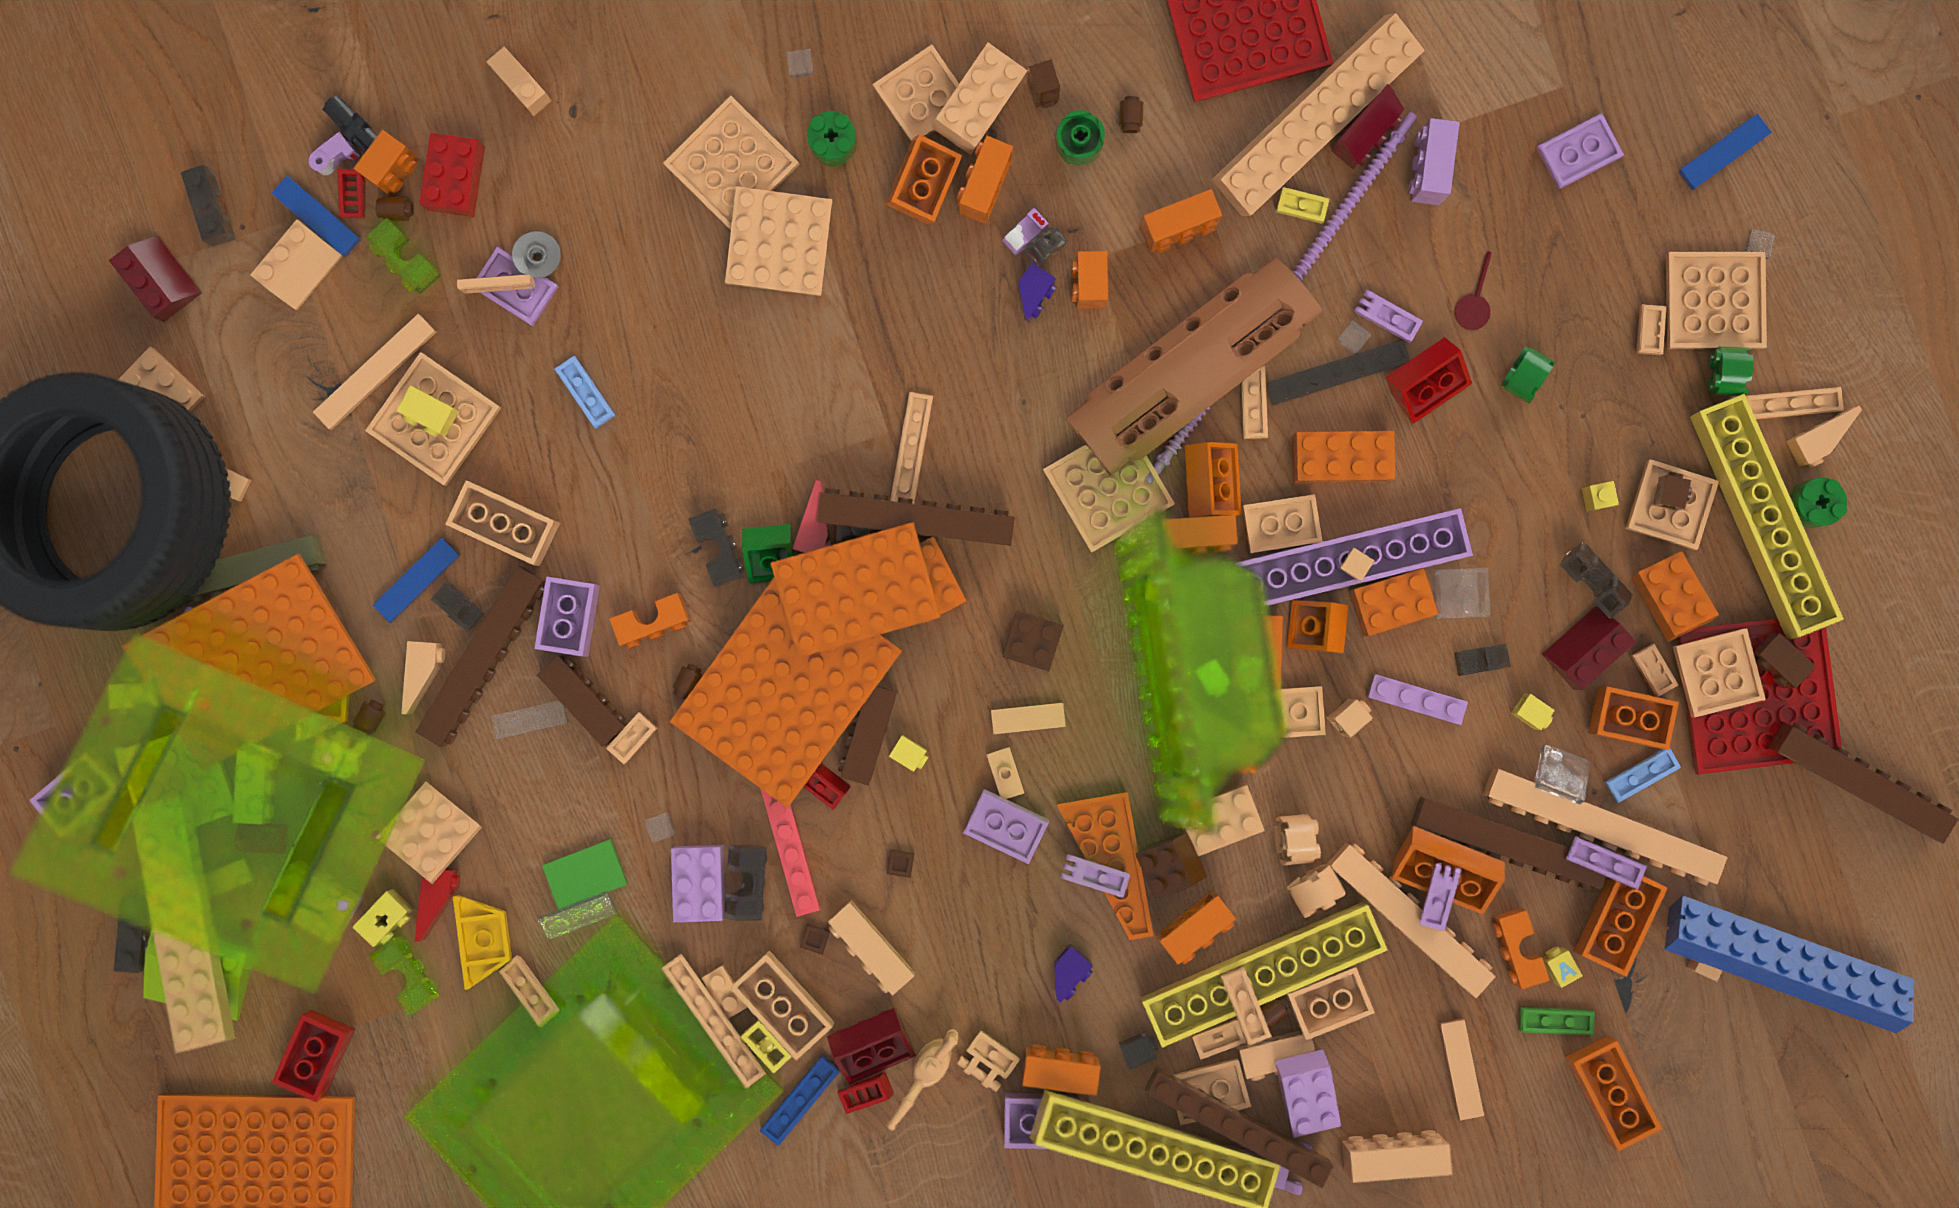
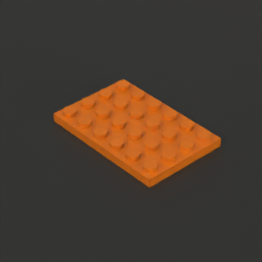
[771,522,941,658]

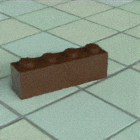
[537,655,627,747]
[838,686,898,786]

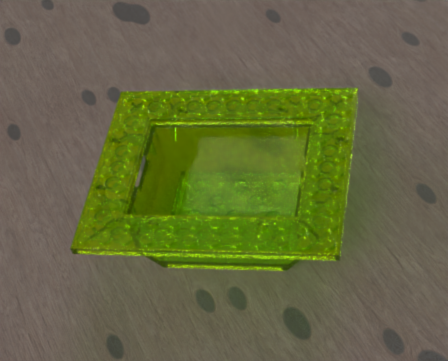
[1114,507,1289,834]
[9,633,425,994]
[404,914,784,1208]

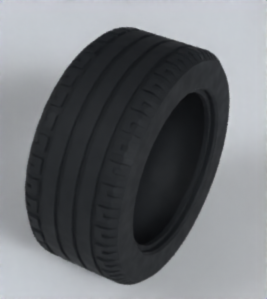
[0,372,231,631]

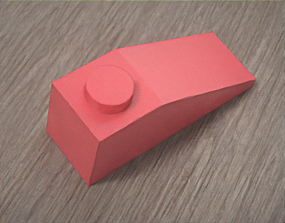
[793,480,832,553]

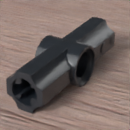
[322,95,377,153]

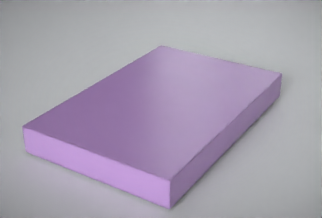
[1536,113,1624,190]
[477,247,559,326]
[963,789,1050,864]

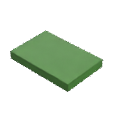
[542,839,628,911]

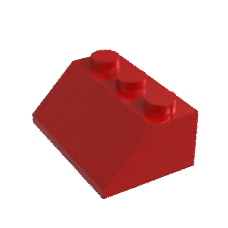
[1385,337,1472,424]

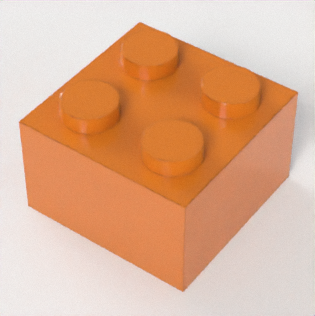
[353,129,419,196]
[1071,251,1108,309]

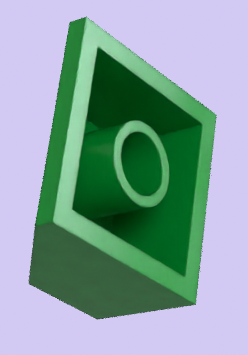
[742,524,795,584]

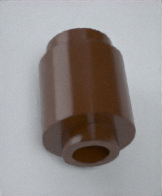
[1119,96,1144,134]
[376,196,414,221]
[672,664,703,700]
[352,699,386,737]
[1260,997,1290,1029]

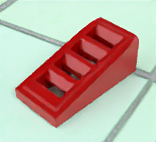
[337,168,366,218]
[837,1072,894,1114]

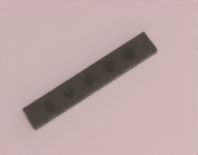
[1266,339,1410,406]

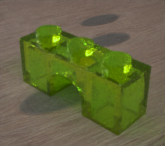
[366,218,441,294]
[368,936,439,1016]

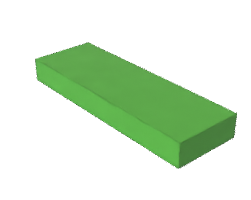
[1519,1006,1595,1035]

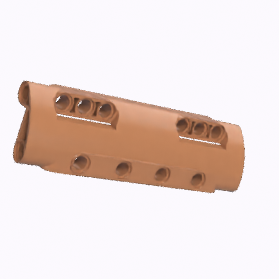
[1065,257,1323,476]

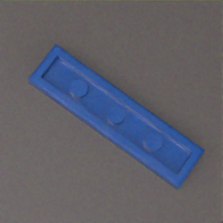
[1678,113,1772,190]
[271,176,361,257]
[373,538,460,623]
[760,1054,840,1146]

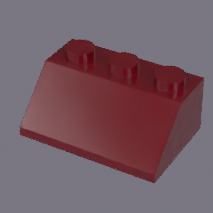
[1332,84,1405,169]
[109,236,202,322]
[1542,606,1636,690]
[827,1008,916,1085]

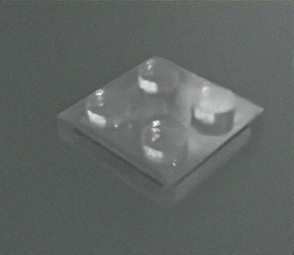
[1535,744,1591,805]

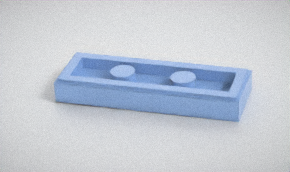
[555,356,616,429]
[1604,748,1681,803]

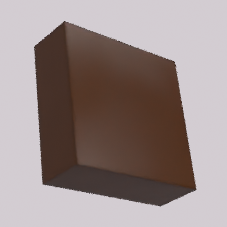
[887,849,915,878]
[800,923,830,955]

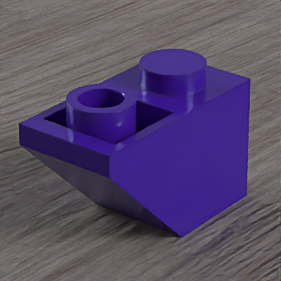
[1018,263,1057,322]
[1054,944,1093,1003]

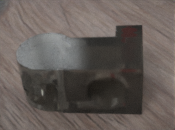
[1023,226,1068,267]

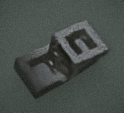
[430,581,484,632]
[1454,643,1511,676]

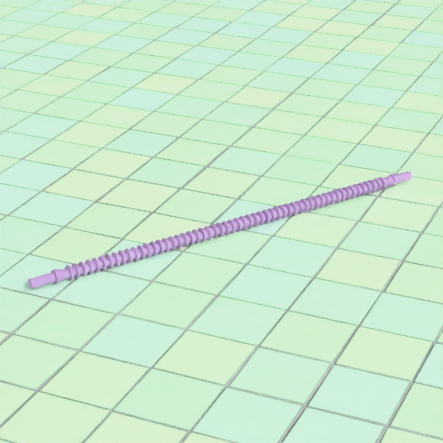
[1145,112,1417,484]

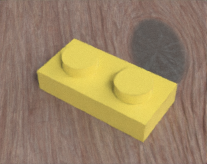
[1276,187,1329,224]

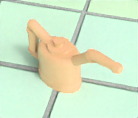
[887,1029,958,1130]

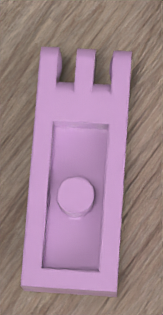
[1354,290,1423,343]
[1060,854,1130,898]
[1420,863,1461,931]

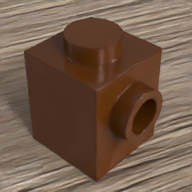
[1653,472,1692,511]

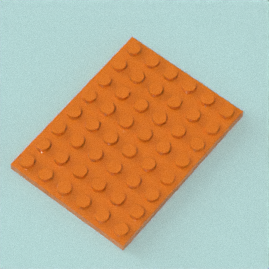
[122,553,375,771]
[670,577,903,808]
[154,1093,355,1208]

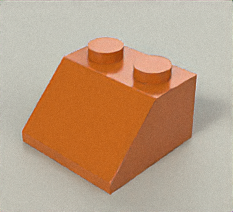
[1287,600,1349,653]

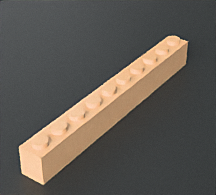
[1483,768,1728,886]

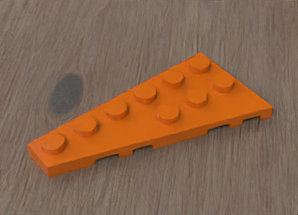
[1056,792,1154,940]

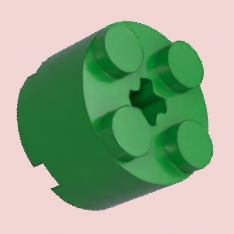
[1055,110,1105,165]
[807,111,857,166]
[1501,346,1556,404]
[1707,346,1753,396]
[1790,478,1847,528]

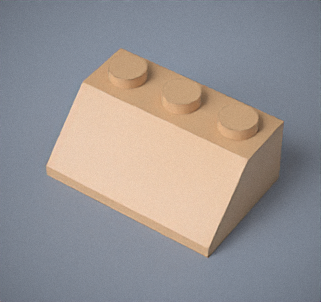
[250,220,343,310]
[1285,965,1375,1040]

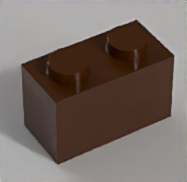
[1027,59,1060,108]
[1753,633,1816,688]

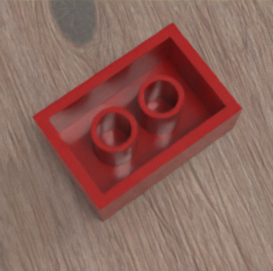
[419,133,485,217]
[272,1009,355,1102]

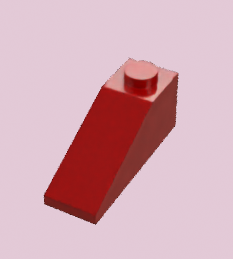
[414,868,460,942]

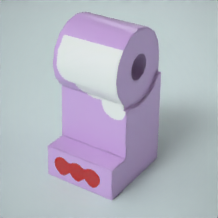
[309,132,360,175]
[1002,208,1049,255]

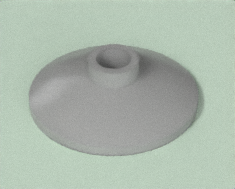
[512,231,561,278]

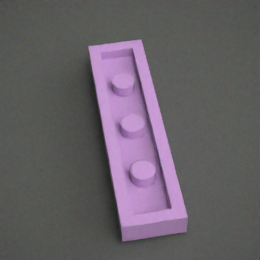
[1367,674,1468,725]

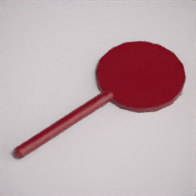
[1455,251,1492,330]

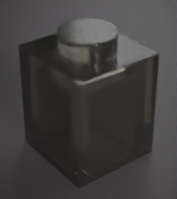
[1119,1032,1158,1070]

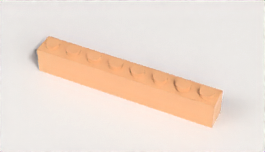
[1327,843,1496,998]

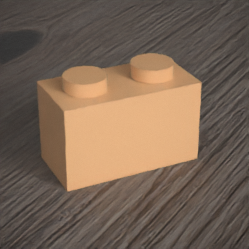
[1326,699,1373,738]

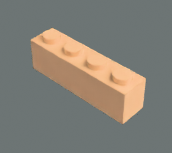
[828,900,915,996]

